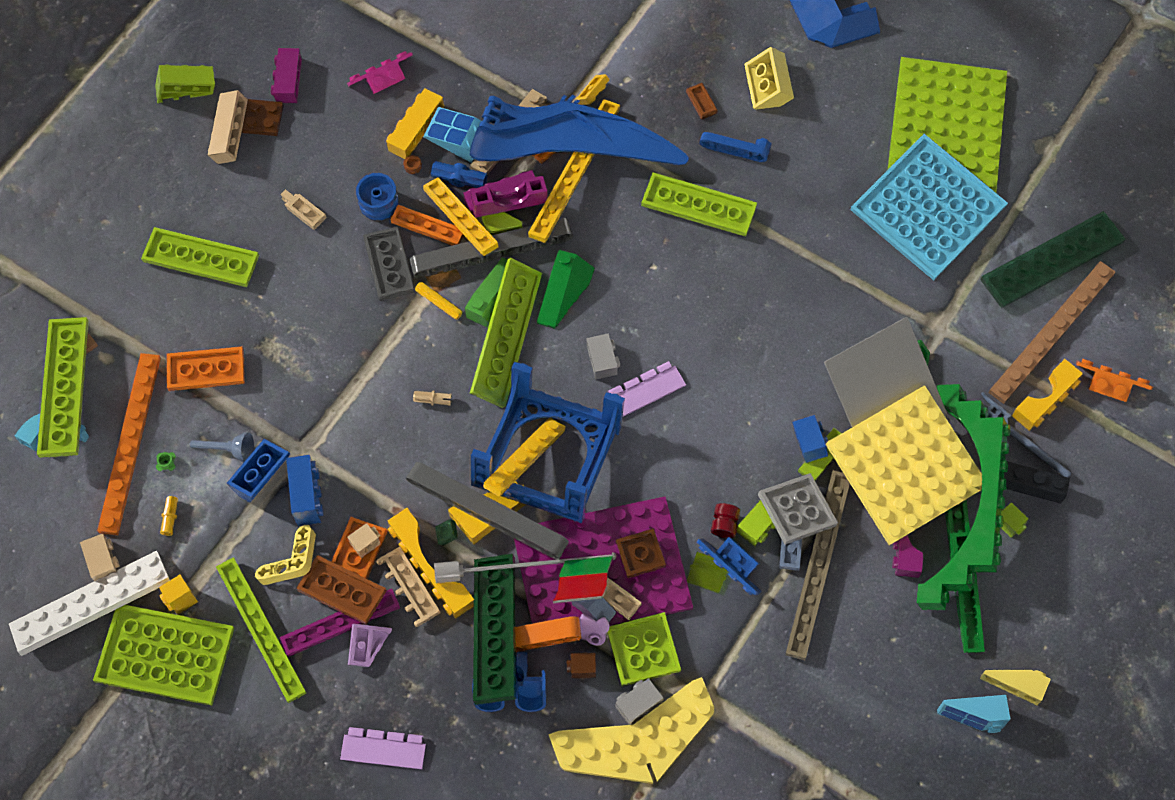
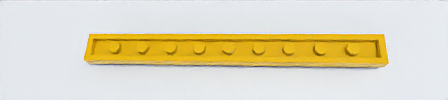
[528,99,620,243]

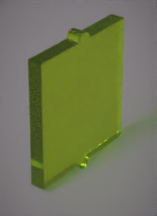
[687,552,727,593]

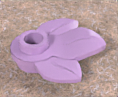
[580,614,610,646]

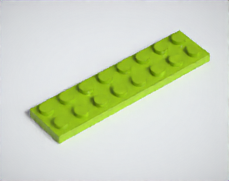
[470,258,542,408]
[37,317,89,458]

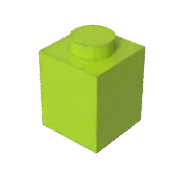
[1000,502,1029,538]

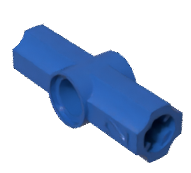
[431,161,488,188]

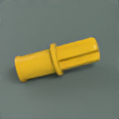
[160,496,178,536]

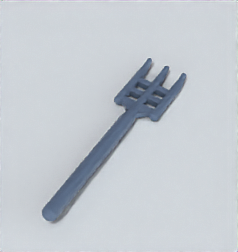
[975,392,1071,477]

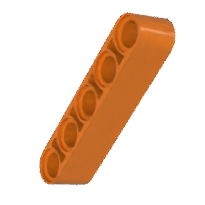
[515,616,582,652]

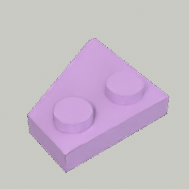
[348,624,392,667]

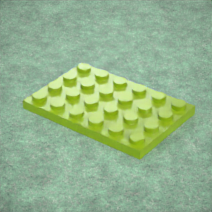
[93,605,235,706]

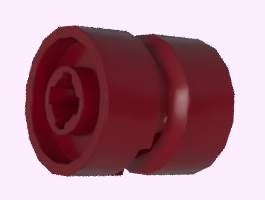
[710,503,740,539]

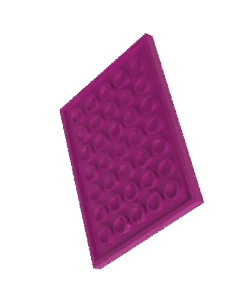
[514,496,693,626]

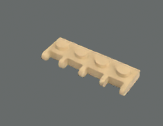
[376,546,440,627]

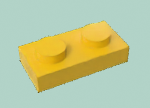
[575,74,610,105]

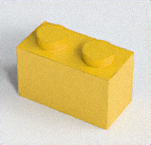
[159,575,198,615]

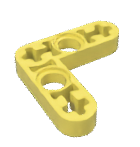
[255,525,316,585]

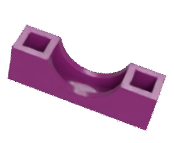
[471,176,547,218]
[892,535,923,578]

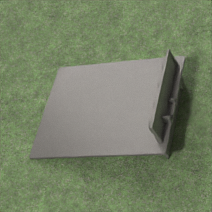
[824,317,950,427]

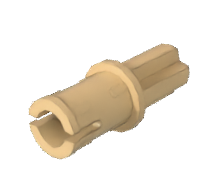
[413,390,452,406]

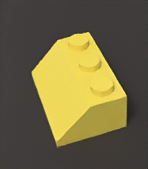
[744,47,794,110]

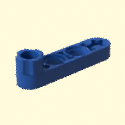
[699,132,772,162]

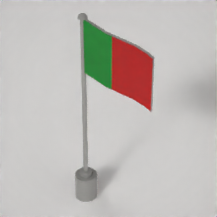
[434,552,616,603]

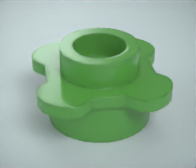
[156,452,176,471]

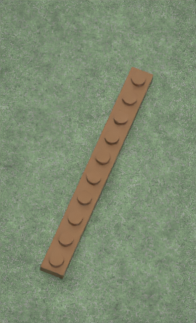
[989,261,1115,404]

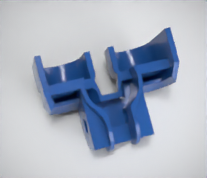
[472,652,546,712]

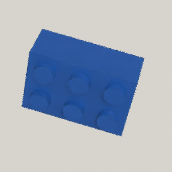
[286,455,324,526]

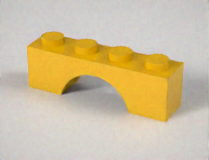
[1012,359,1083,431]

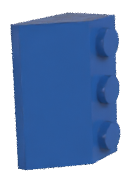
[227,439,290,503]

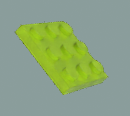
[607,612,681,687]

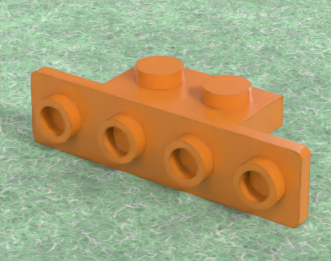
[1076,359,1153,402]

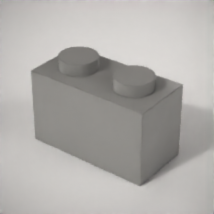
[586,333,620,380]
[615,678,663,725]

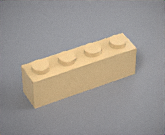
[208,90,248,164]

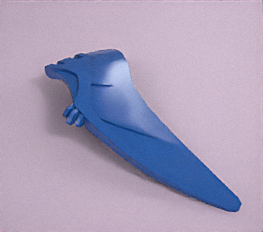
[470,94,689,165]

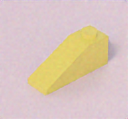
[980,670,1051,705]

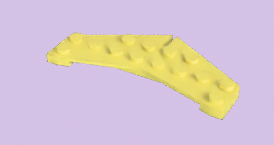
[549,677,714,784]

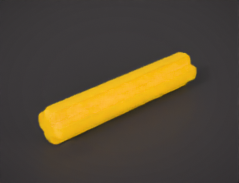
[415,282,463,319]

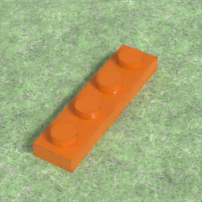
[390,205,464,246]

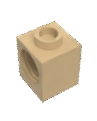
[347,523,380,558]

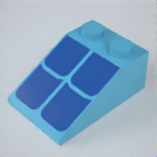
[423,107,481,163]
[937,695,1011,733]

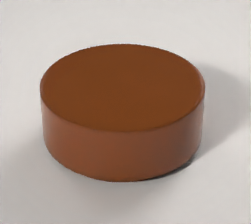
[403,155,422,174]

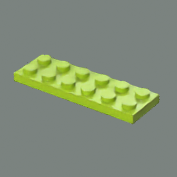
[641,172,757,237]
[141,227,259,287]

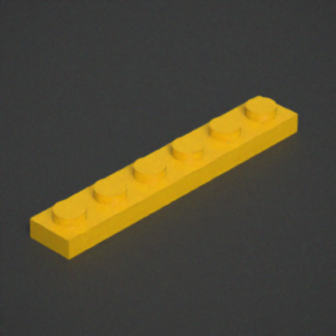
[423,177,499,256]
[483,418,566,497]

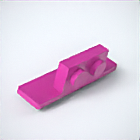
[347,51,413,94]

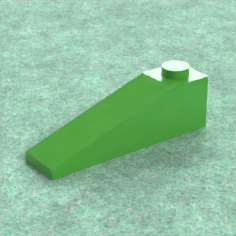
[465,257,507,328]

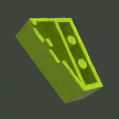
[155,64,215,103]

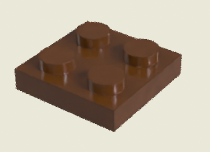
[242,99,284,136]
[616,528,666,578]

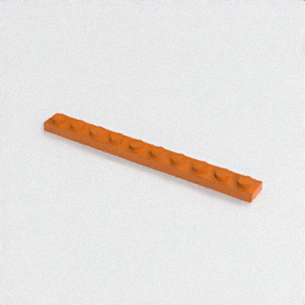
[97,353,161,535]

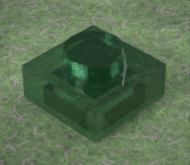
[435,519,458,546]

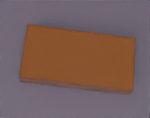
[686,83,718,120]

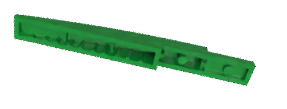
[945,499,985,653]

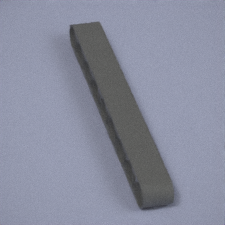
[410,218,573,279]
[406,462,569,560]

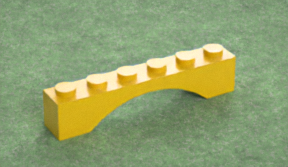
[387,508,474,619]

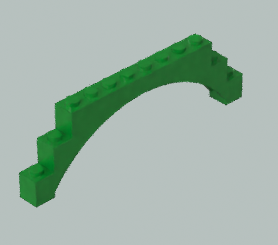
[916,384,1010,610]

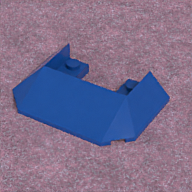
[790,0,880,48]

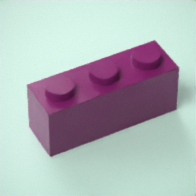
[271,48,302,103]

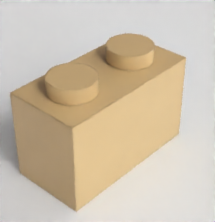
[80,534,120,581]

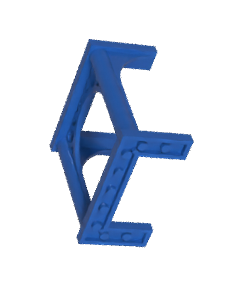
[471,362,625,523]

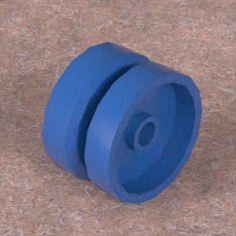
[356,173,399,220]

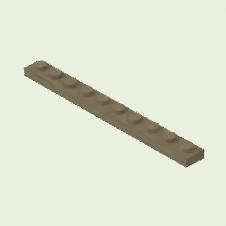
[785,470,850,661]

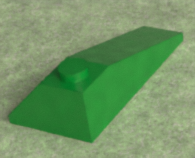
[537,250,595,329]

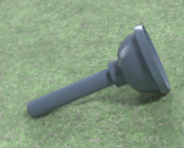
[190,432,254,463]

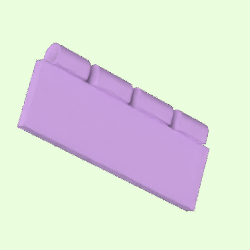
[608,361,686,417]
[340,727,426,769]

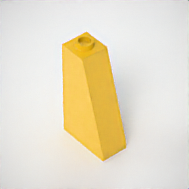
[448,482,526,545]

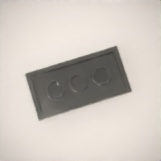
[363,226,415,301]

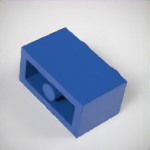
[792,415,828,463]

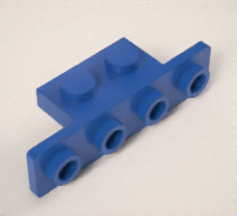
[697,537,762,595]

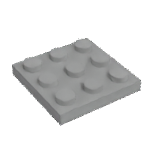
[758,473,838,545]

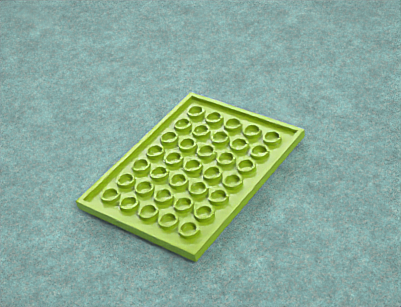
[887,57,1007,193]

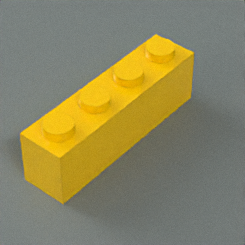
[386,88,444,159]

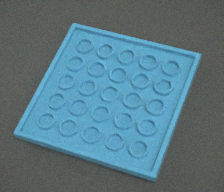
[850,134,1008,281]

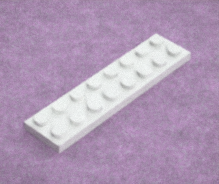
[9,551,170,656]

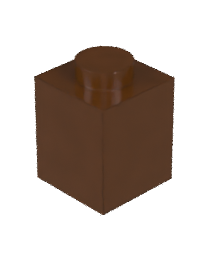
[567,653,596,679]

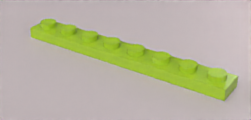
[216,557,307,703]

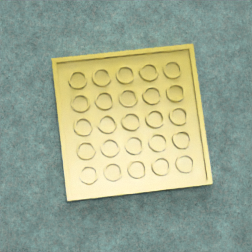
[826,385,982,545]

